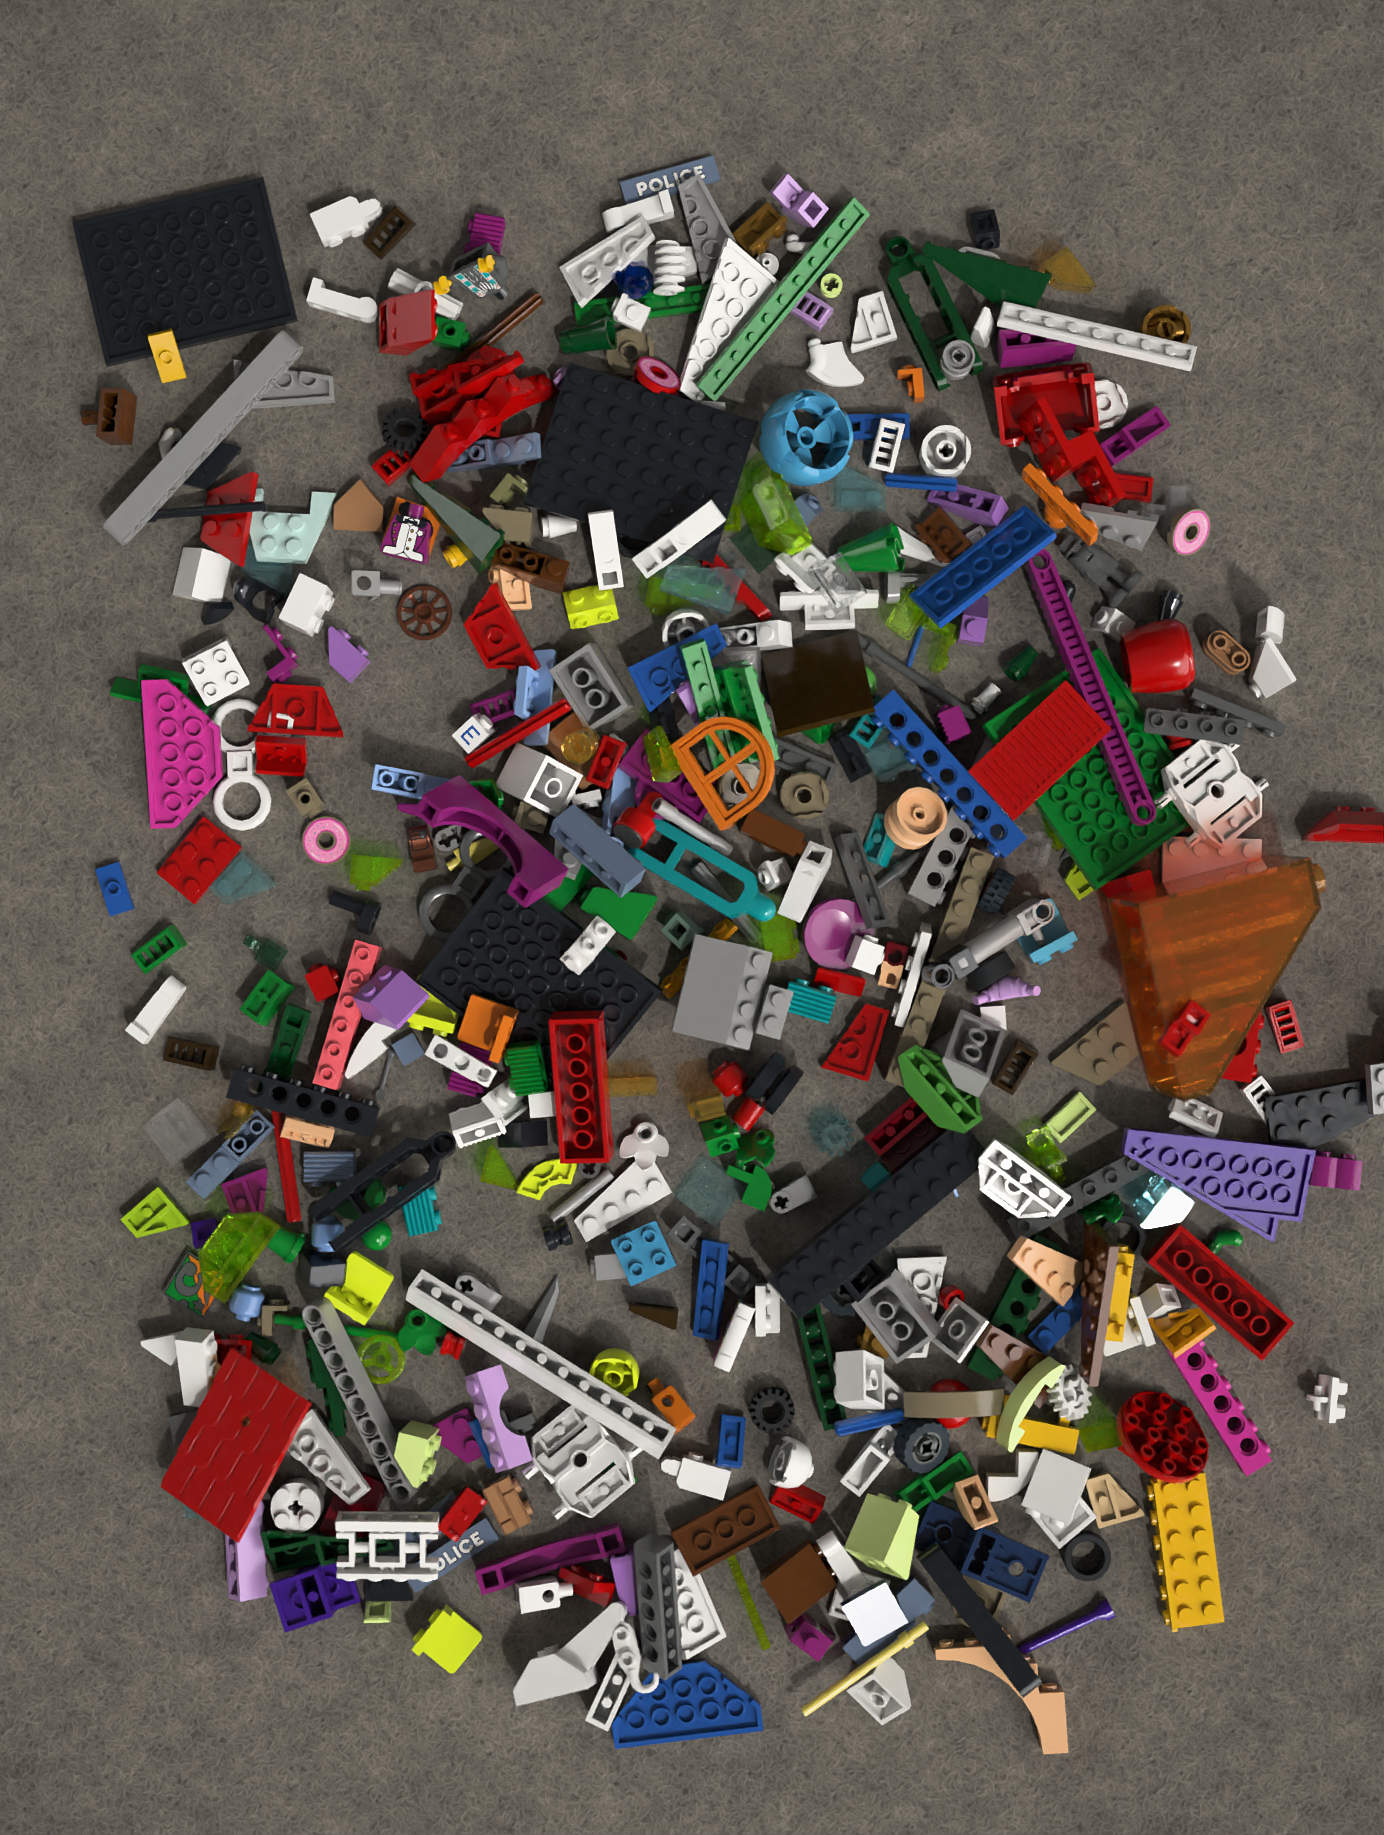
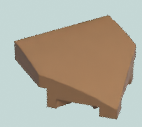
[333,478,384,532]

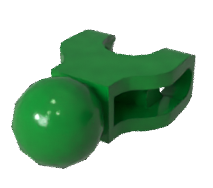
[330,1179,392,1251]

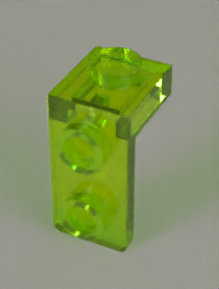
[920,616,957,674]

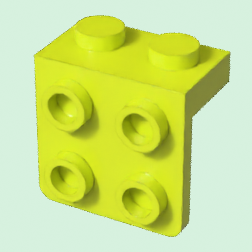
[406,974,459,1037]
[324,1251,394,1326]
[411,1604,482,1674]

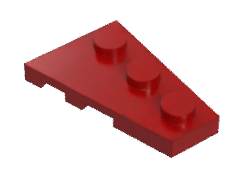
[821,1004,889,1082]

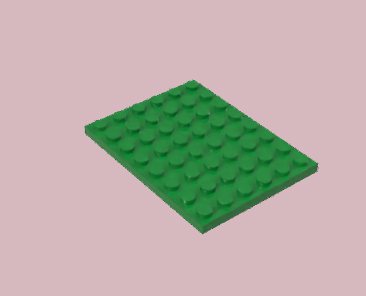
[982,648,1192,891]

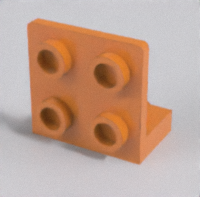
[457,994,519,1063]

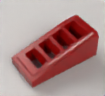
[371,436,416,487]
[1264,999,1304,1054]

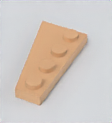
[1006,1235,1083,1306]

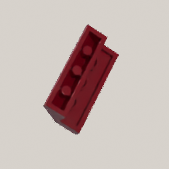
[864,1097,943,1171]

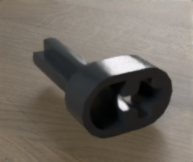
[329,890,382,935]

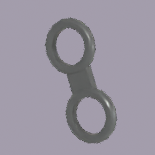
[419,829,513,942]

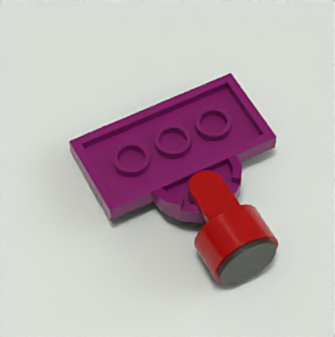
[613,729,717,848]

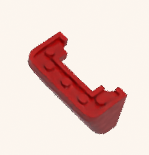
[992,362,1100,447]

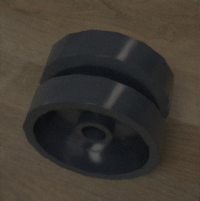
[744,1051,804,1115]

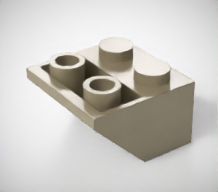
[482,504,535,551]

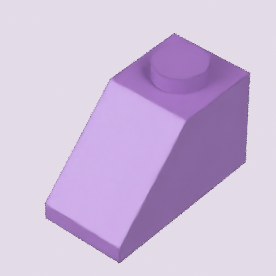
[956,597,989,647]

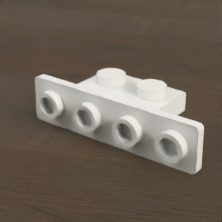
[780,589,879,630]

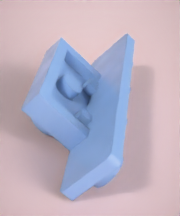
[513,649,557,746]

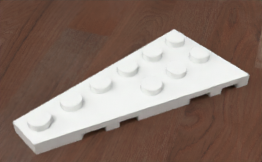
[677,238,780,403]

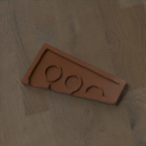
[976,1323,1050,1409]

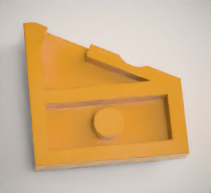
[1147,1307,1216,1358]

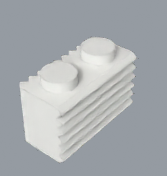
[449,1101,506,1148]

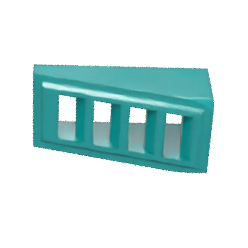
[849,694,892,749]

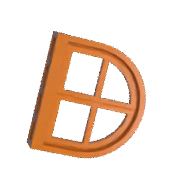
[668,716,775,831]

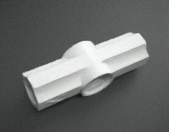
[388,268,463,320]

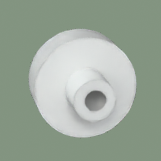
[755,253,779,276]

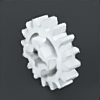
[1047,1365,1092,1421]

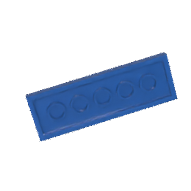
[909,505,1057,629]

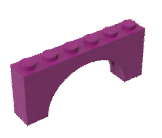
[415,775,569,908]

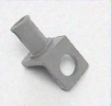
[351,570,402,601]

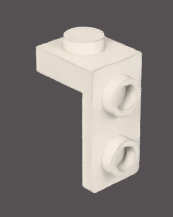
[560,916,616,976]

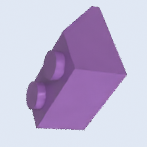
[353,965,430,1030]

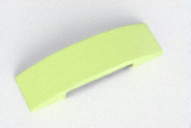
[996,1356,1065,1452]

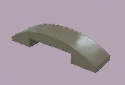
[903,1388,1004,1418]

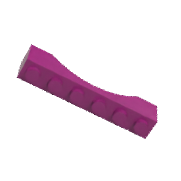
[475,1521,627,1595]

